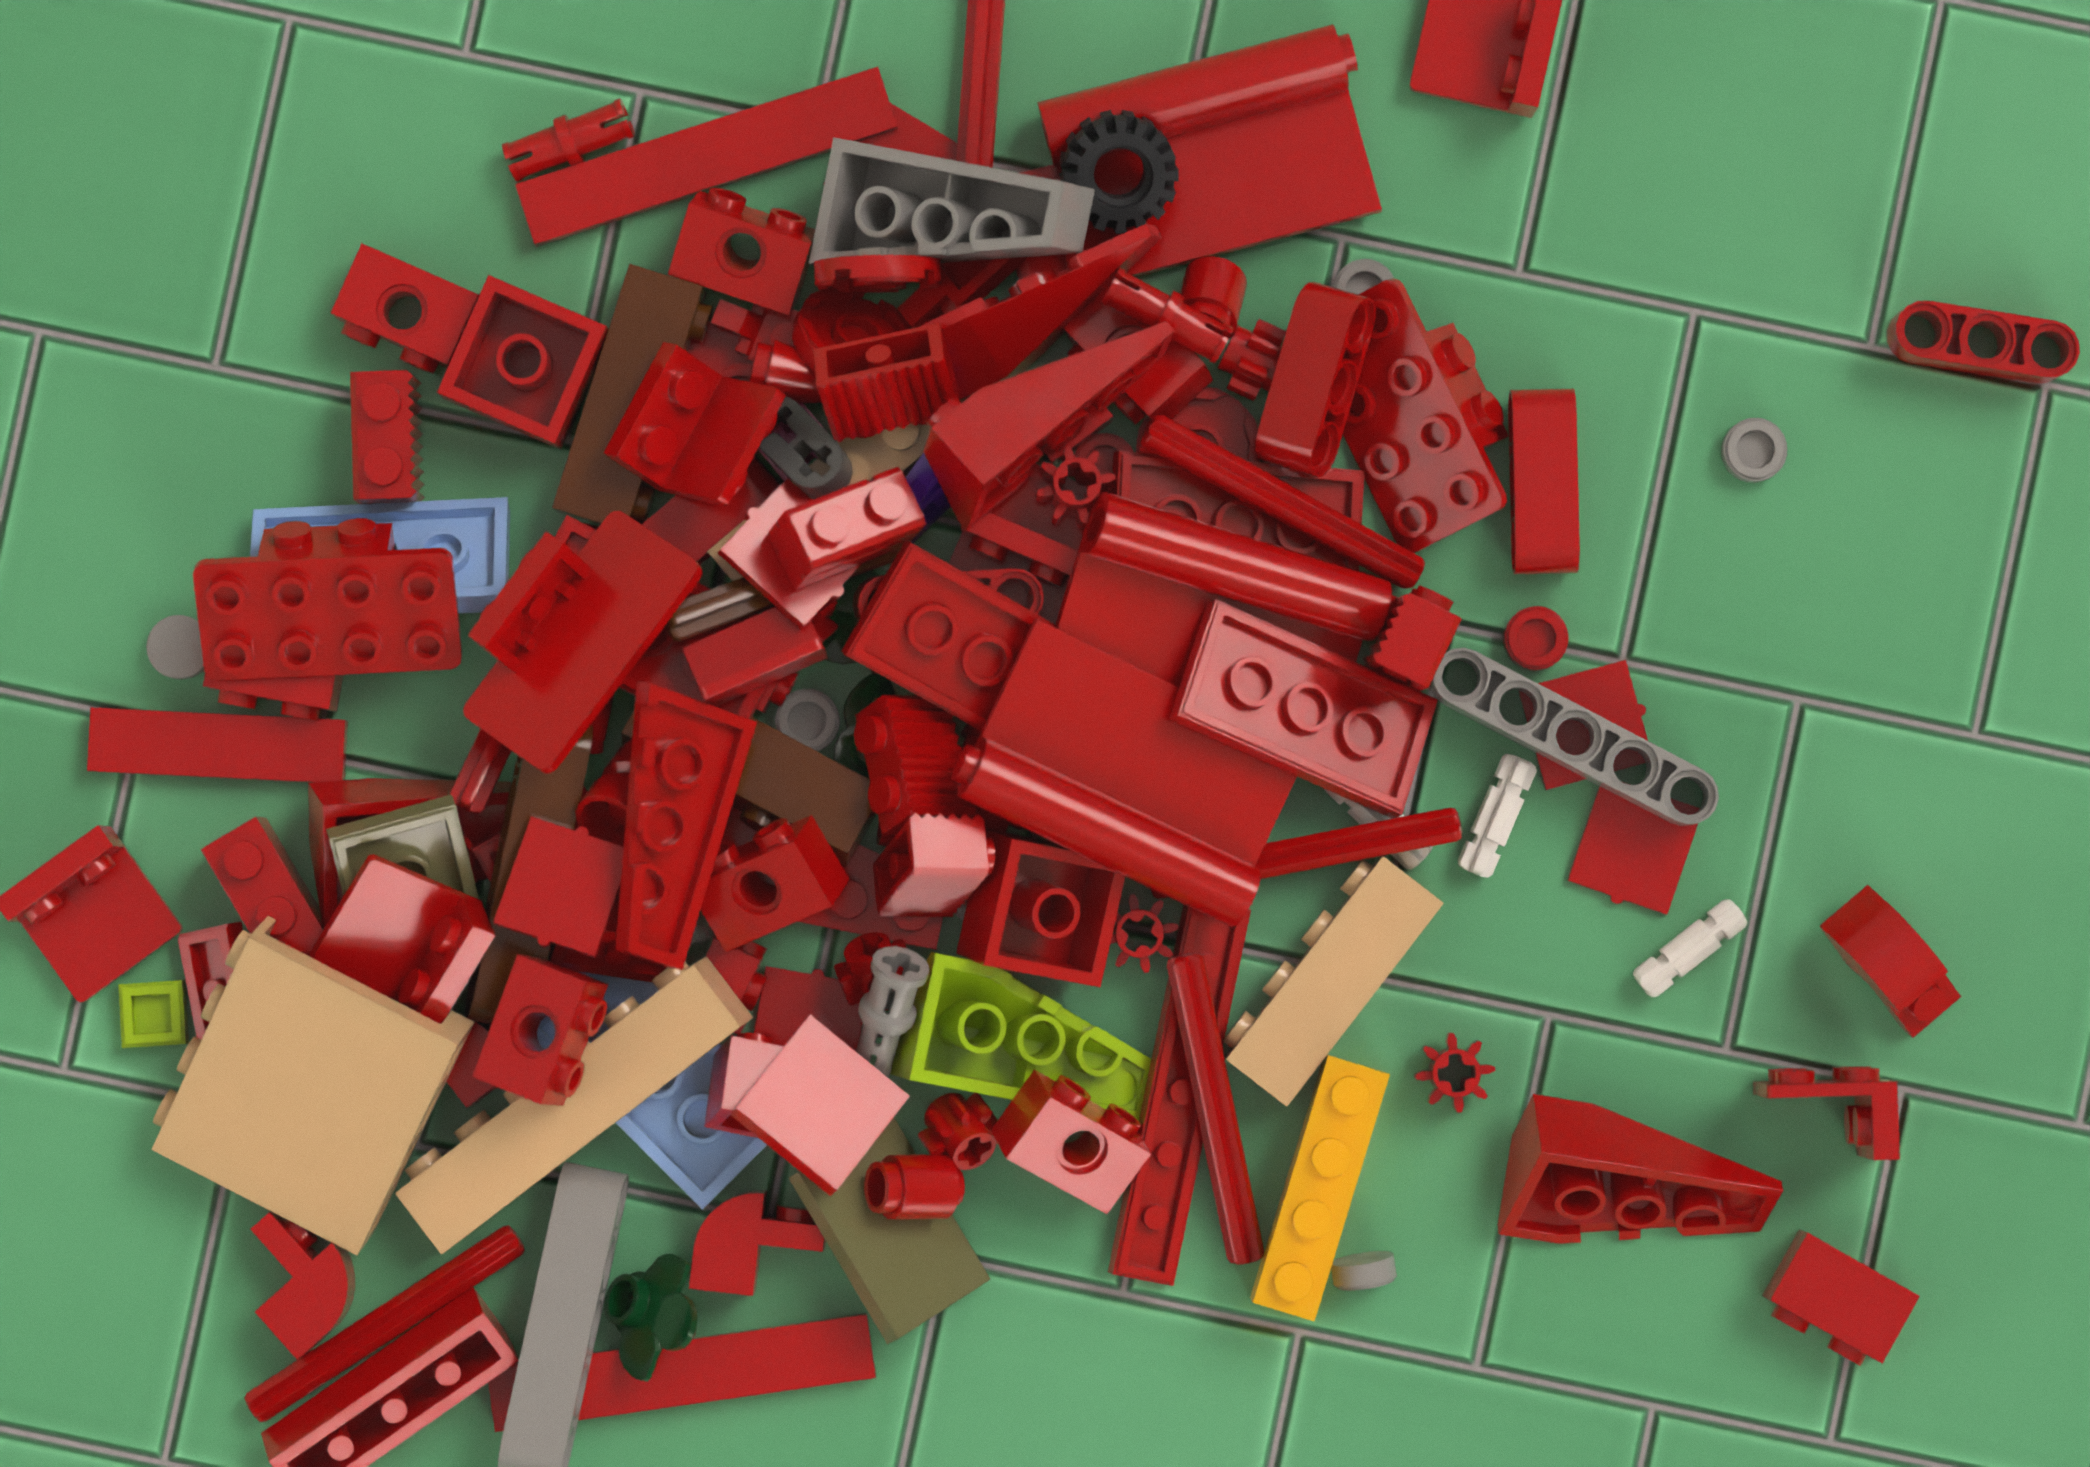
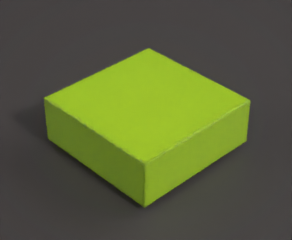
[118,980,189,1048]

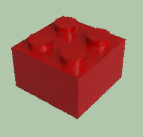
[437,275,609,450]
[956,829,1126,988]

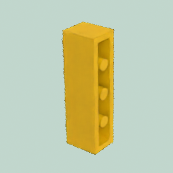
[1250,1055,1390,1322]

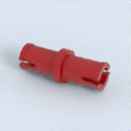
[502,98,635,182]
[1100,267,1234,364]

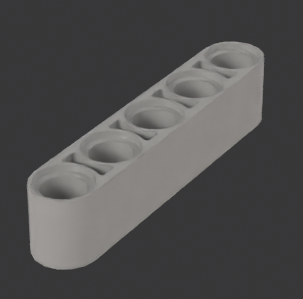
[1430,648,1719,826]
[498,1162,629,1467]

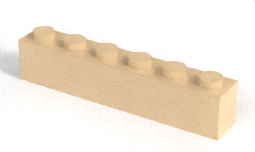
[395,956,753,1255]

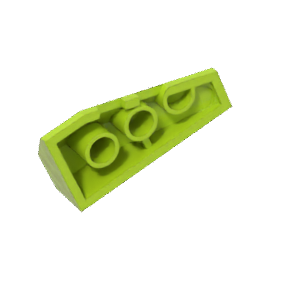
[890,952,1151,1121]

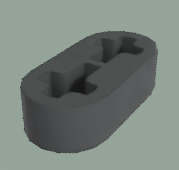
[759,396,853,499]

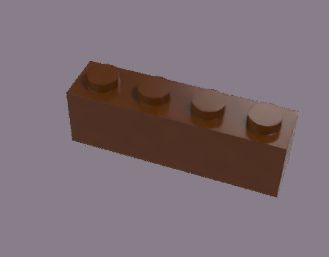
[552,264,713,526]
[621,711,877,868]

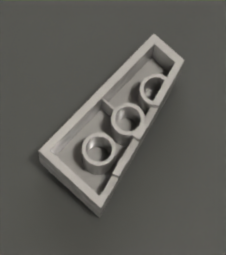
[809,137,1095,265]

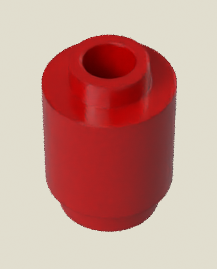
[1180,256,1247,339]
[864,1154,965,1220]

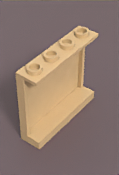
[151,916,474,1255]

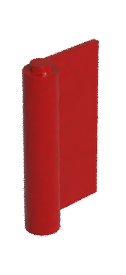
[1037,24,1382,277]
[1055,492,1398,687]
[951,619,1297,927]

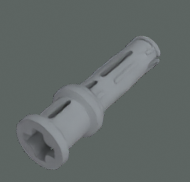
[856,946,929,1077]

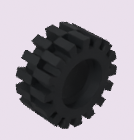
[1059,110,1179,234]

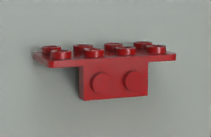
[1343,278,1509,553]
[463,511,702,774]
[193,518,462,681]

